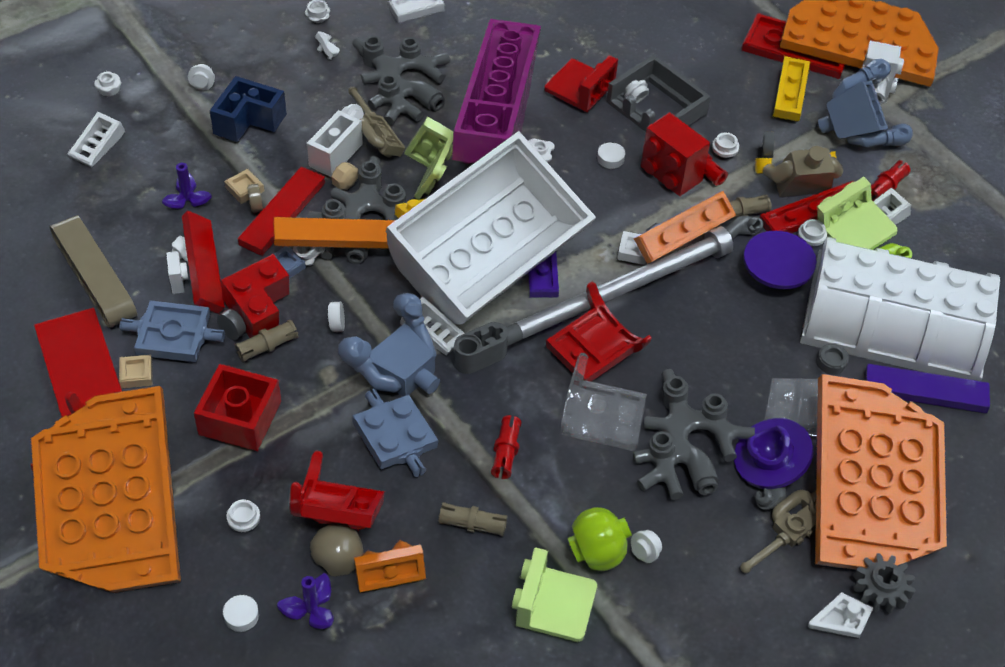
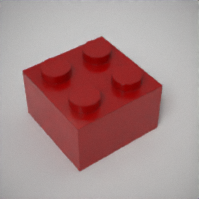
[641,112,710,196]
[194,364,281,451]

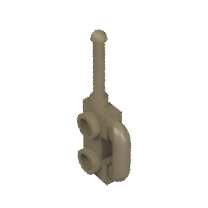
[348,87,406,157]
[740,490,816,573]

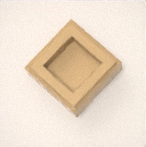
[224,169,264,204]
[119,354,153,389]

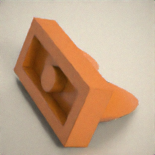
[354,540,426,592]

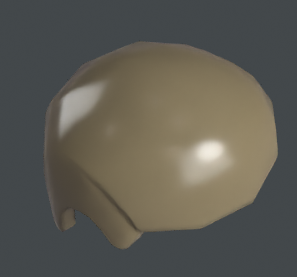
[310,523,364,576]

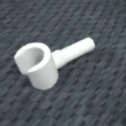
[172,236,188,262]

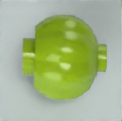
[568,507,632,571]

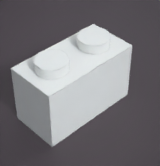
[307,110,363,177]

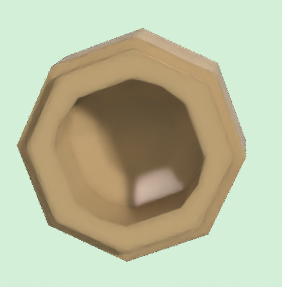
[331,162,358,191]

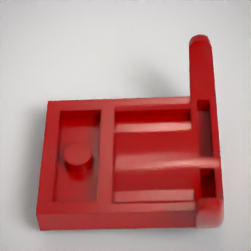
[546,281,652,386]
[289,450,385,529]

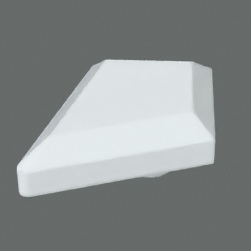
[808,593,873,638]

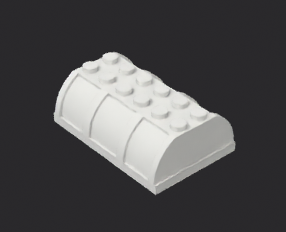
[385,131,596,325]
[800,237,1000,381]

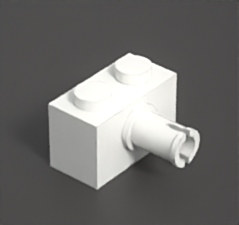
[862,41,904,105]

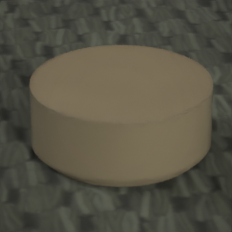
[247,184,263,213]

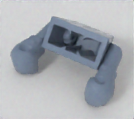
[818,58,913,147]
[338,293,440,396]

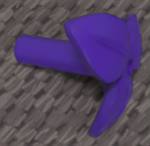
[162,163,212,208]
[277,573,334,629]

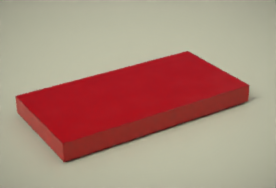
[741,13,845,79]
[34,307,122,417]

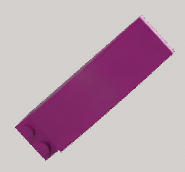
[452,19,541,164]

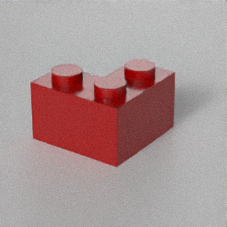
[221,254,289,338]

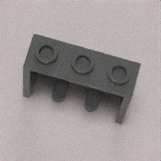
[607,55,711,132]

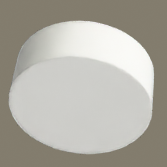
[597,143,625,169]
[328,301,345,332]
[223,595,259,632]

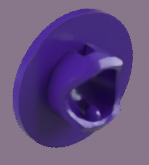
[743,231,817,289]
[734,418,814,489]

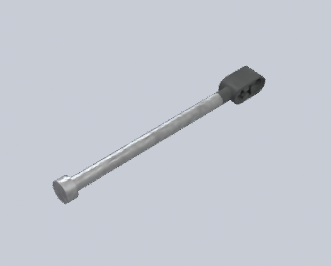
[454,226,733,374]

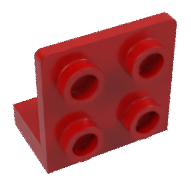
[544,55,618,112]

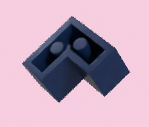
[209,76,287,142]

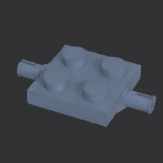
[120,301,225,362]
[352,389,438,477]

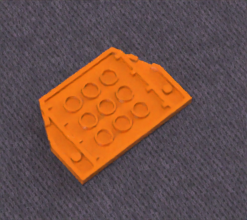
[780,0,939,87]
[815,374,947,570]
[31,386,181,593]

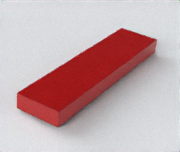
[238,166,325,256]
[759,181,854,233]
[182,210,225,313]

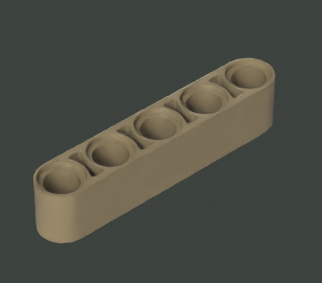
[50,215,137,328]

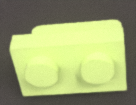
[404,117,453,200]
[817,177,897,250]
[512,548,597,642]

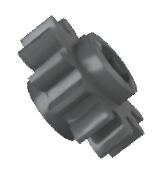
[853,553,915,614]

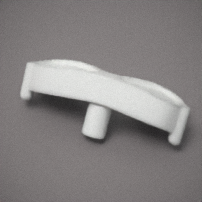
[315,31,340,60]

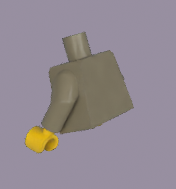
[755,146,843,197]

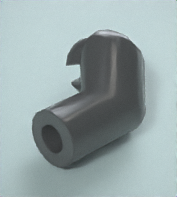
[725,216,763,240]
[755,487,786,510]

